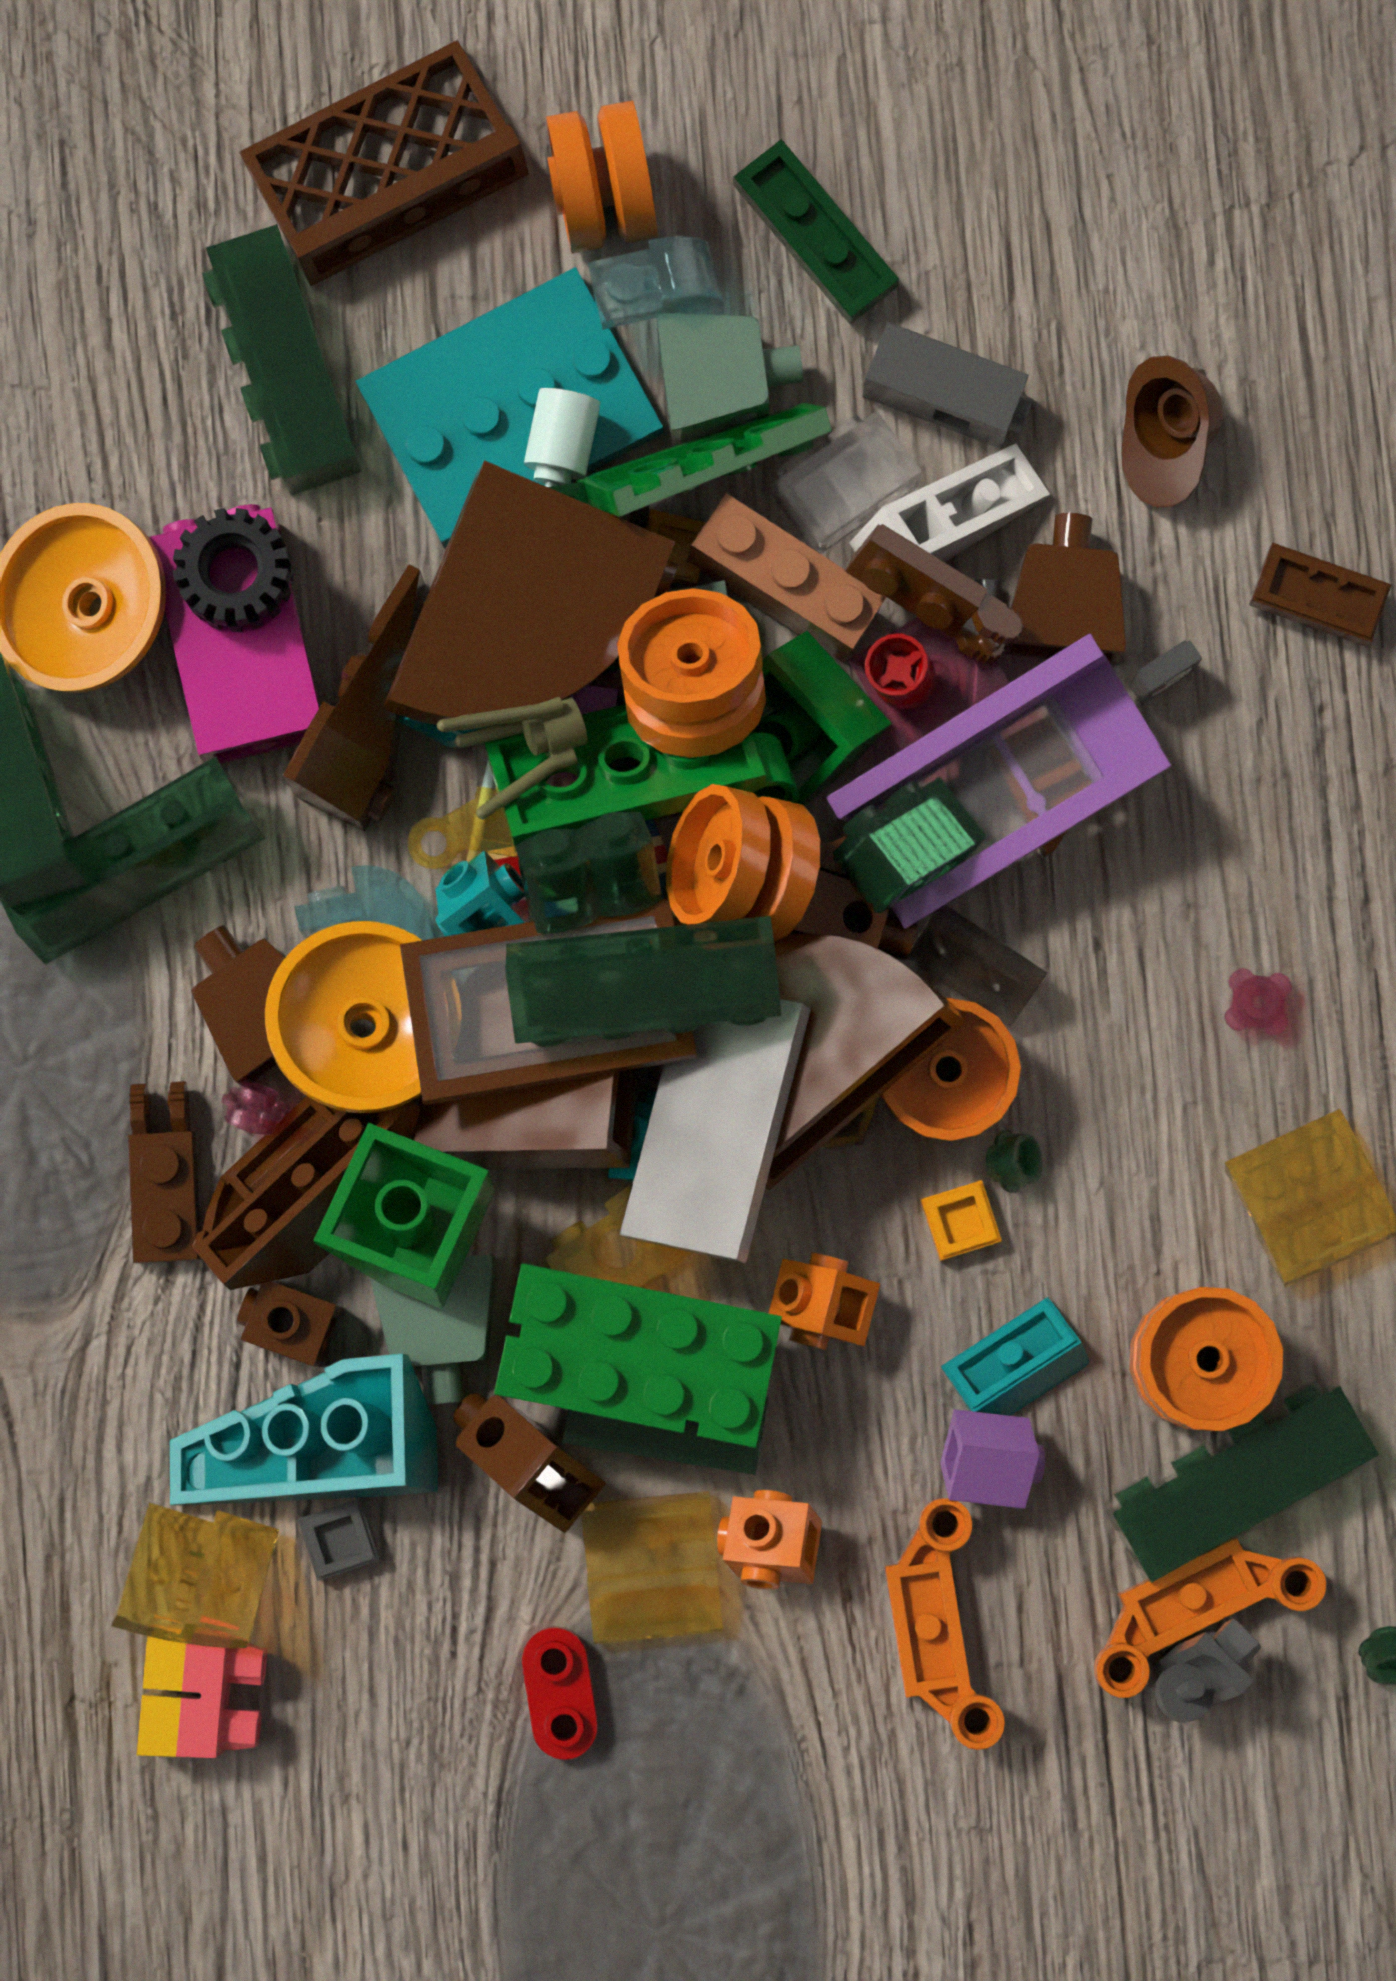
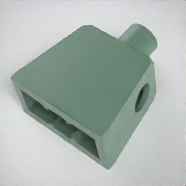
[656,313,803,447]
[369,1254,496,1405]

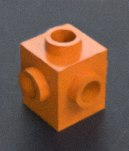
[769,1252,881,1350]
[717,1490,822,1590]

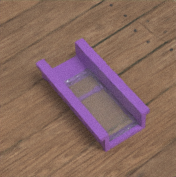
[826,633,1172,929]

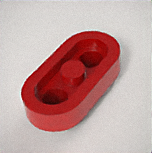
[522,1626,598,1760]

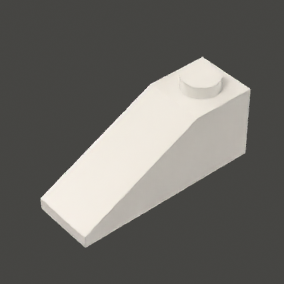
[849,443,1050,562]

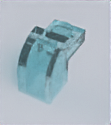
[588,236,724,330]
[294,865,436,940]

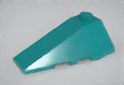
[170,1353,438,1506]

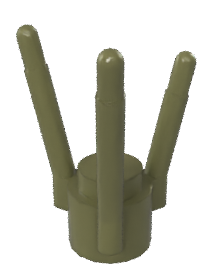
[437,696,587,819]

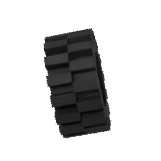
[173,508,294,632]

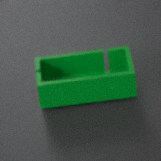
[494,1263,782,1448]

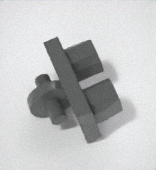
[1154,1619,1262,1723]

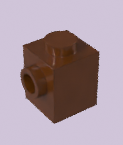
[237,1281,343,1367]

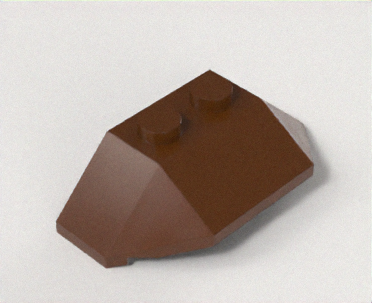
[192,1096,420,1290]

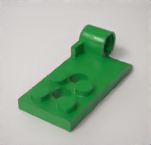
[484,704,799,853]

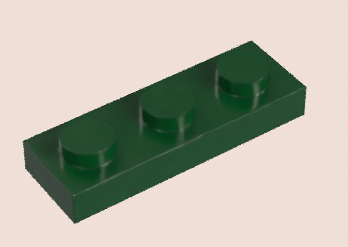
[733,139,899,325]

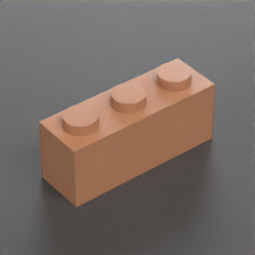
[686,493,886,663]

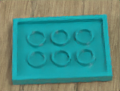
[355,267,664,548]

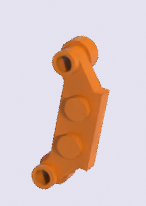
[884,1498,1005,1750]
[1094,1537,1326,1698]

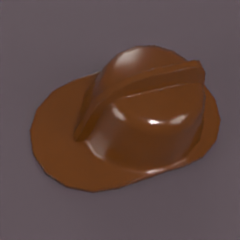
[1122,355,1224,508]

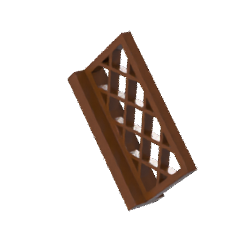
[239,40,529,287]

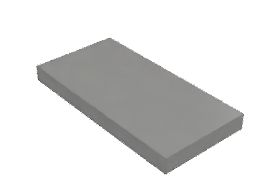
[620,983,811,1264]

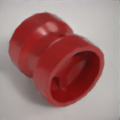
[865,633,936,710]

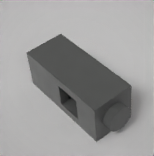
[862,322,1034,449]

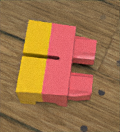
[136,1625,268,1758]

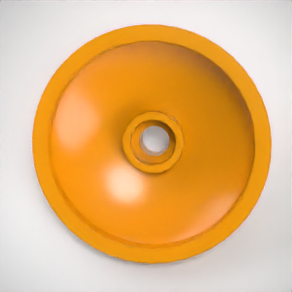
[0,503,166,693]
[265,921,462,1113]

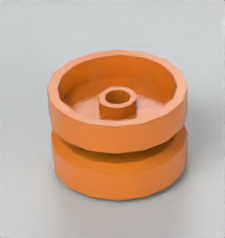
[546,100,658,254]
[617,588,766,758]
[666,784,820,943]
[881,998,1021,1141]
[1129,1287,1283,1431]

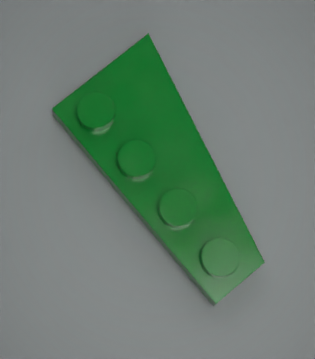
[575,403,832,517]

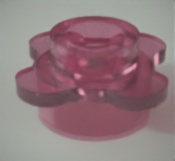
[1224,968,1292,1036]
[221,1082,290,1135]

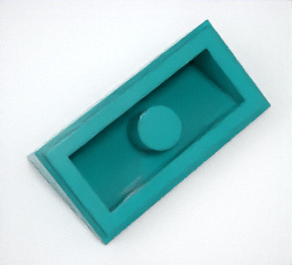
[941,1297,1090,1416]

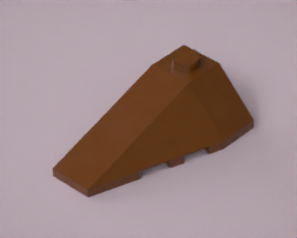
[283,564,425,832]

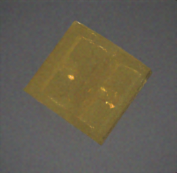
[1225,1109,1396,1288]
[581,1491,723,1644]
[111,1502,279,1648]

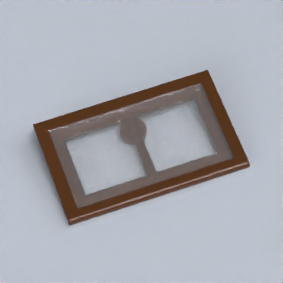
[400,898,697,1105]

